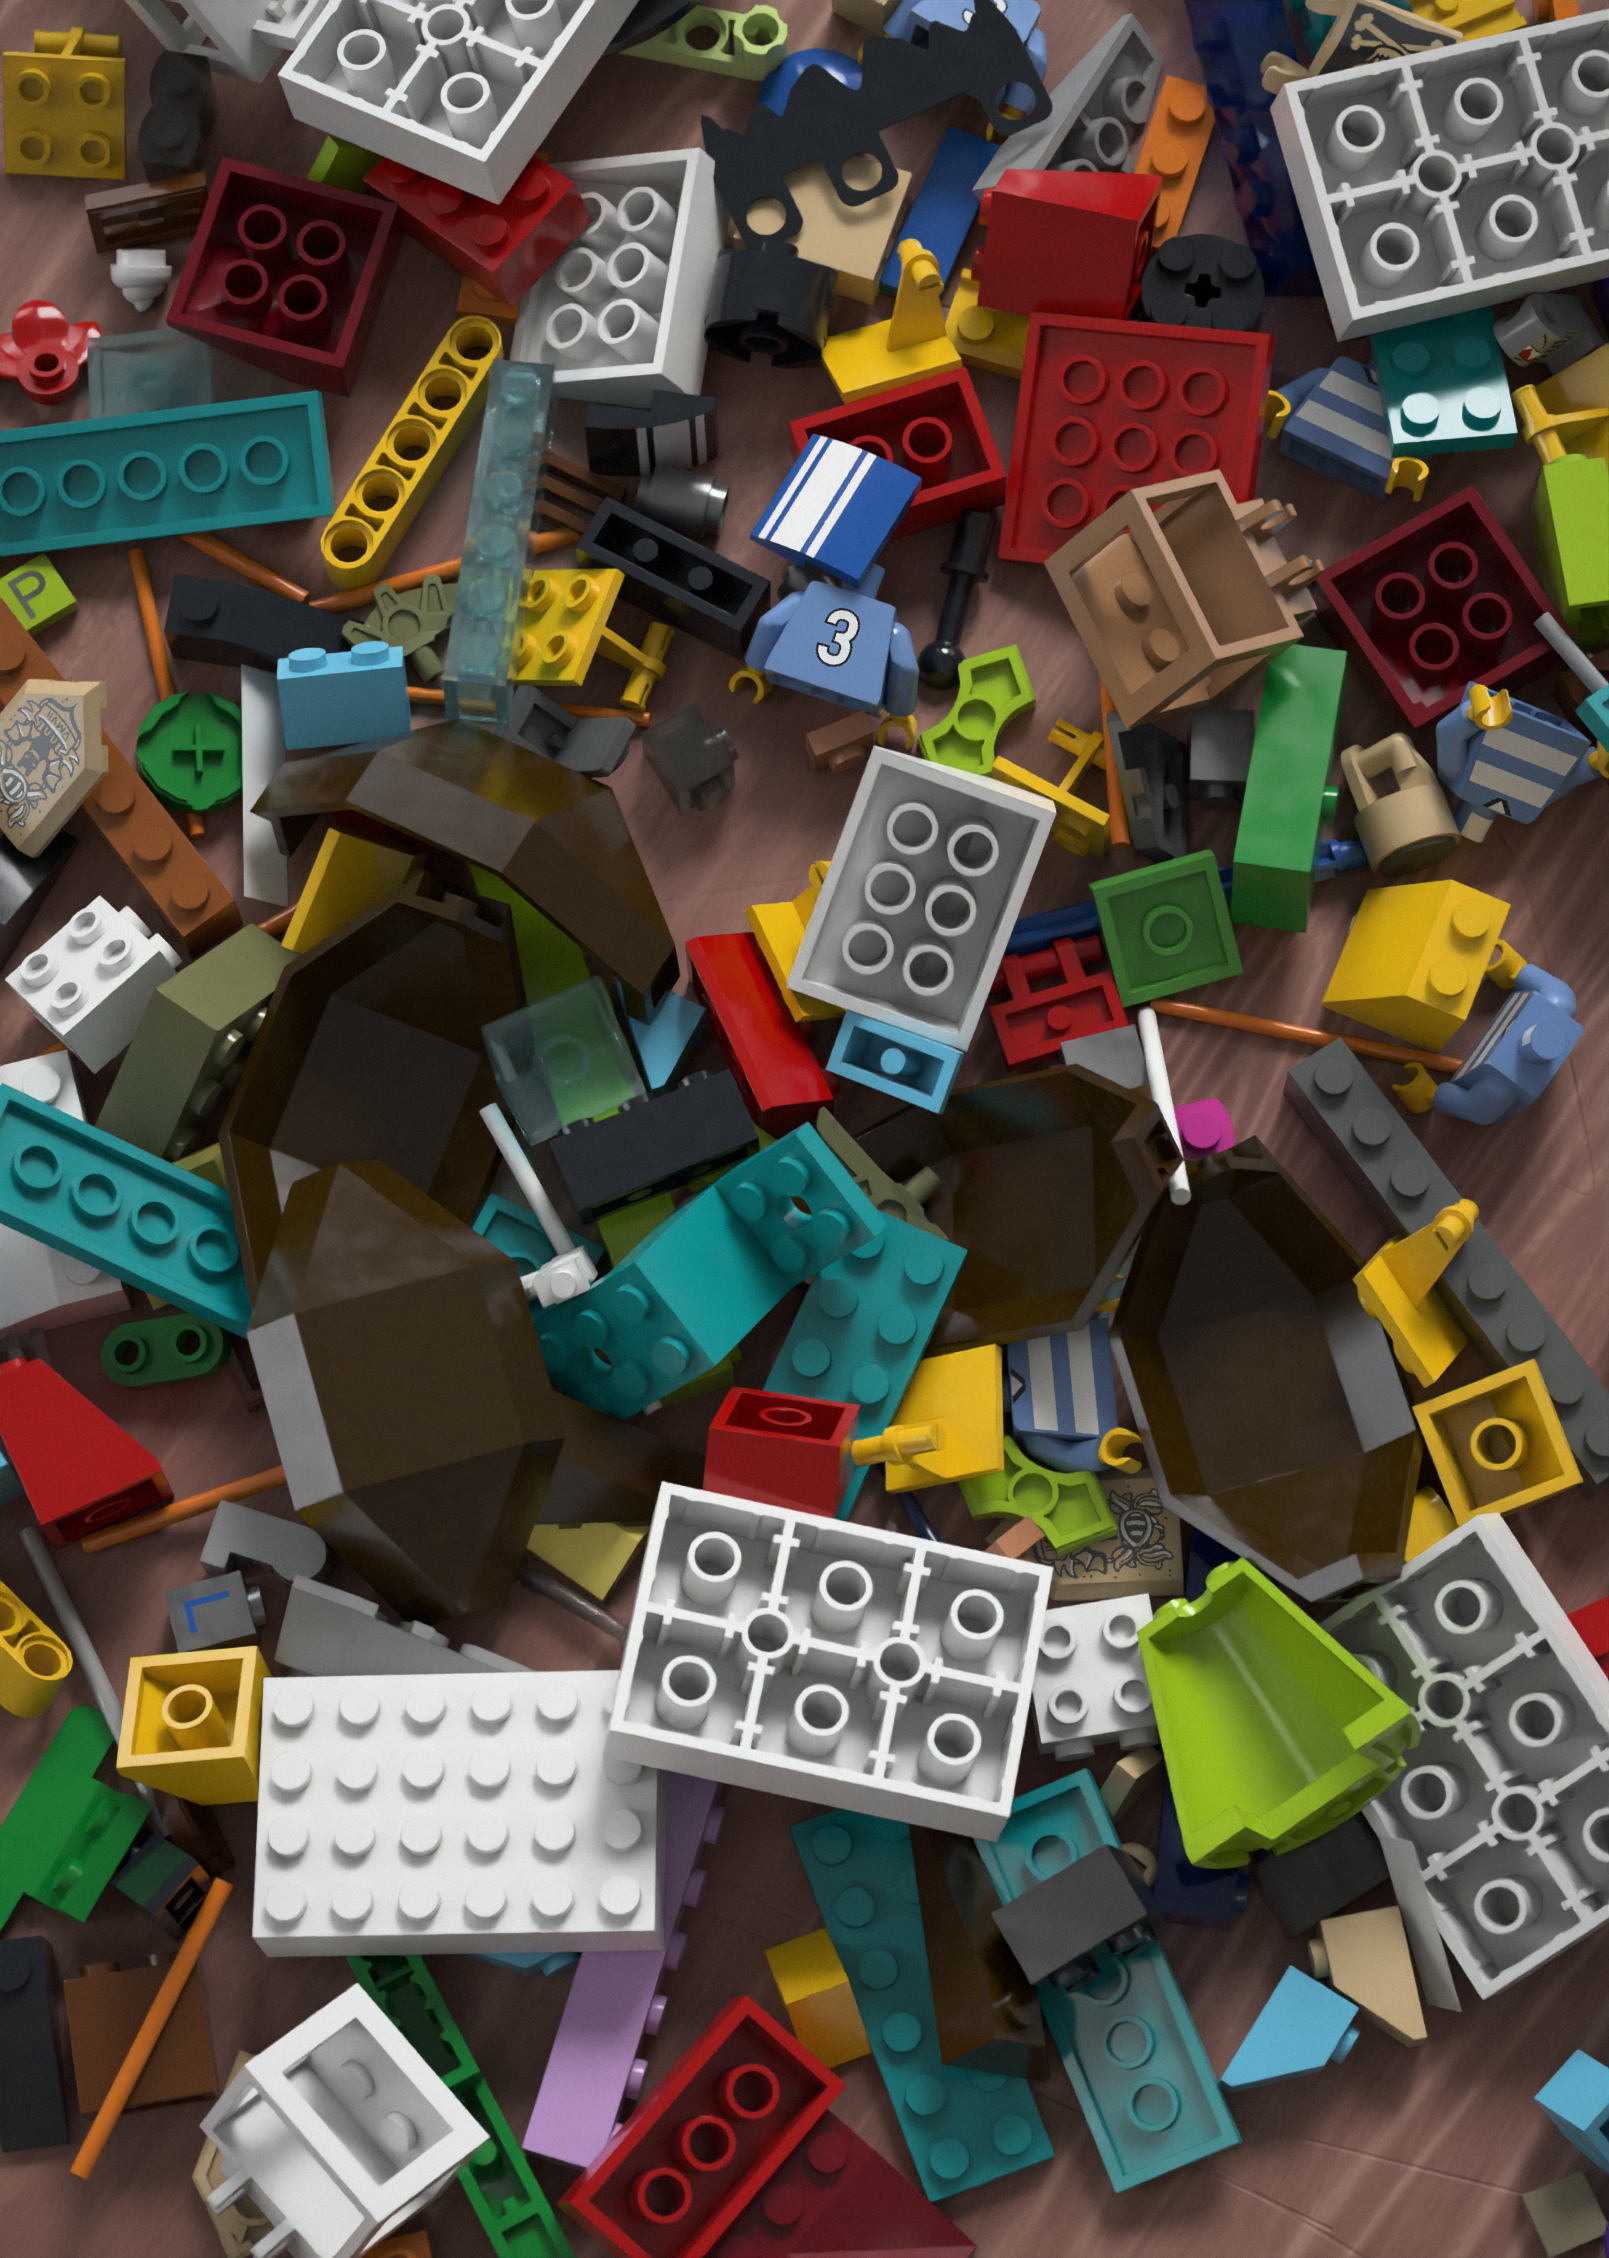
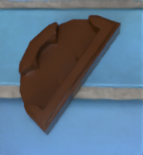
[152,1787,235,1877]

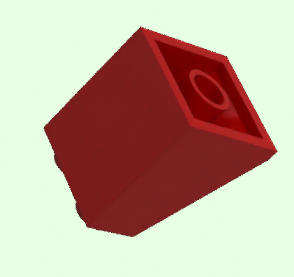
[971,169,1163,321]
[0,1357,174,1550]

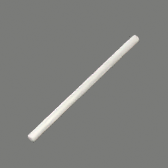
[1137,1006,1191,1205]
[479,1102,663,1416]

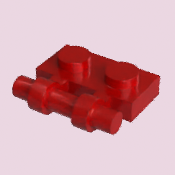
[989,935,1129,1072]

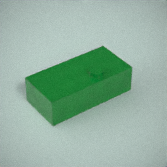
[1231,644,1347,933]

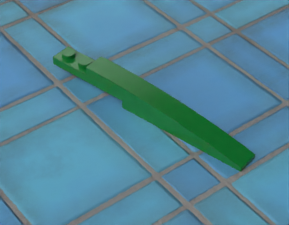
[345,1955,576,2258]

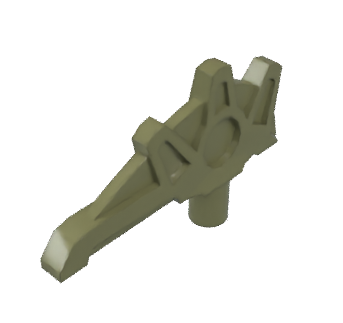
[341,575,521,684]
[814,1106,951,1242]

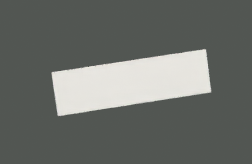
[1379,1835,1462,2012]

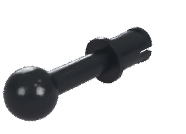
[917,510,996,690]

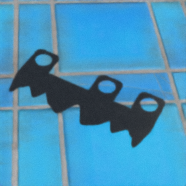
[701,0,1053,250]

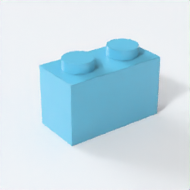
[277,641,411,751]

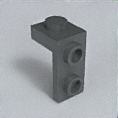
[493,685,636,778]

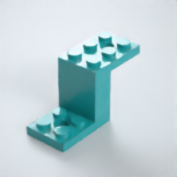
[533,1122,888,1421]

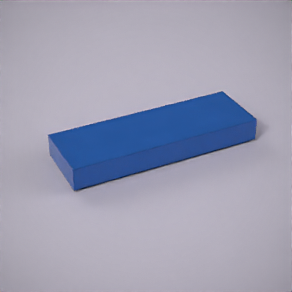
[879,126,1000,300]

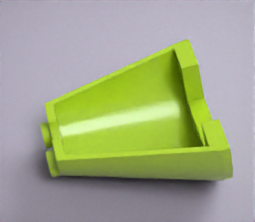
[1137,1557,1421,1869]

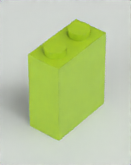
[1529,454,1609,647]

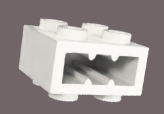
[5,895,182,1074]
[1030,1593,1160,1761]

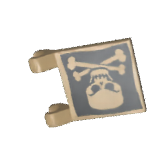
[1260,0,1463,95]

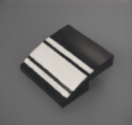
[584,389,719,477]

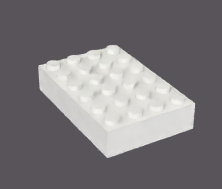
[278,0,639,205]
[1270,9,1609,342]
[602,1482,1053,1842]
[1318,1512,1609,2000]
[252,1670,667,1957]

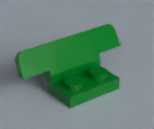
[0,1706,152,1931]

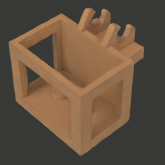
[1044,469,1326,729]

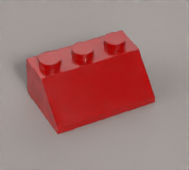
[685,932,841,1140]

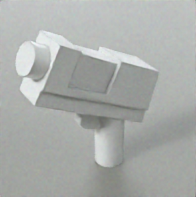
[520,1245,598,1308]

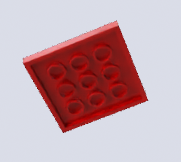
[997,311,1276,565]

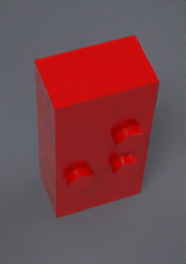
[557,1995,846,2258]

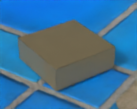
[1519,2169,1607,2258]

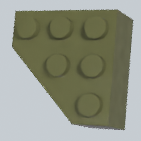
[94,923,300,1163]

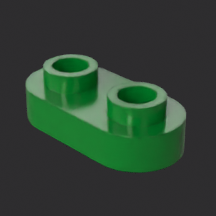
[101,1313,231,1390]

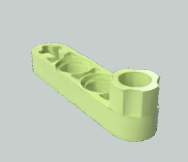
[617,5,788,81]

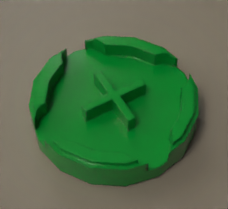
[134,692,243,815]

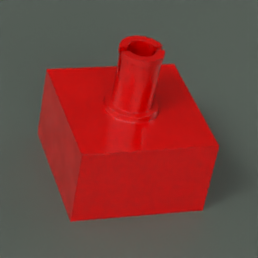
[703,1386,861,1519]

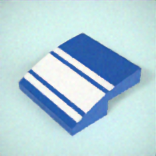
[750,434,922,589]

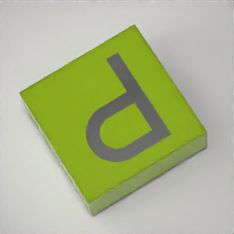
[0,553,79,637]

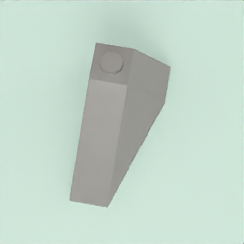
[972,13,1164,202]
[274,1574,537,1677]

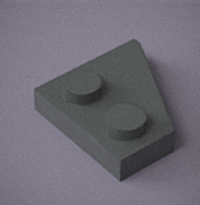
[1107,712,1188,864]

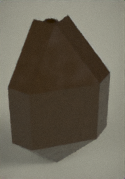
[250,718,681,1026]
[217,870,538,1309]
[791,1063,1184,1358]
[1108,1135,1425,1602]
[246,1160,566,1626]

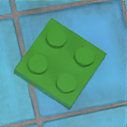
[1088,849,1244,1008]

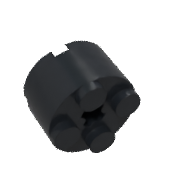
[1138,234,1265,333]
[704,240,839,368]

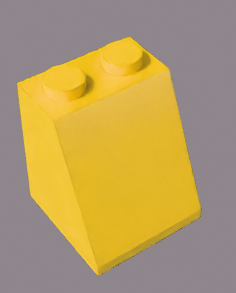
[1320,880,1511,1054]

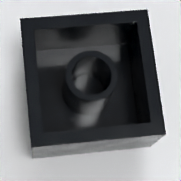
[991,1844,1169,1994]

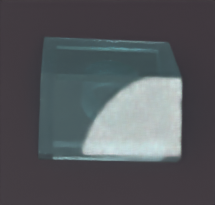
[87,328,213,419]
[481,975,647,1146]

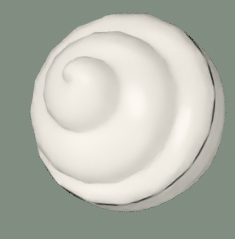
[110,249,172,312]

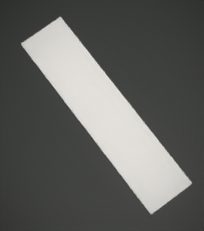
[241,664,288,907]

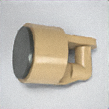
[1341,733,1461,877]

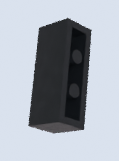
[576,497,771,660]
[549,1069,760,1227]

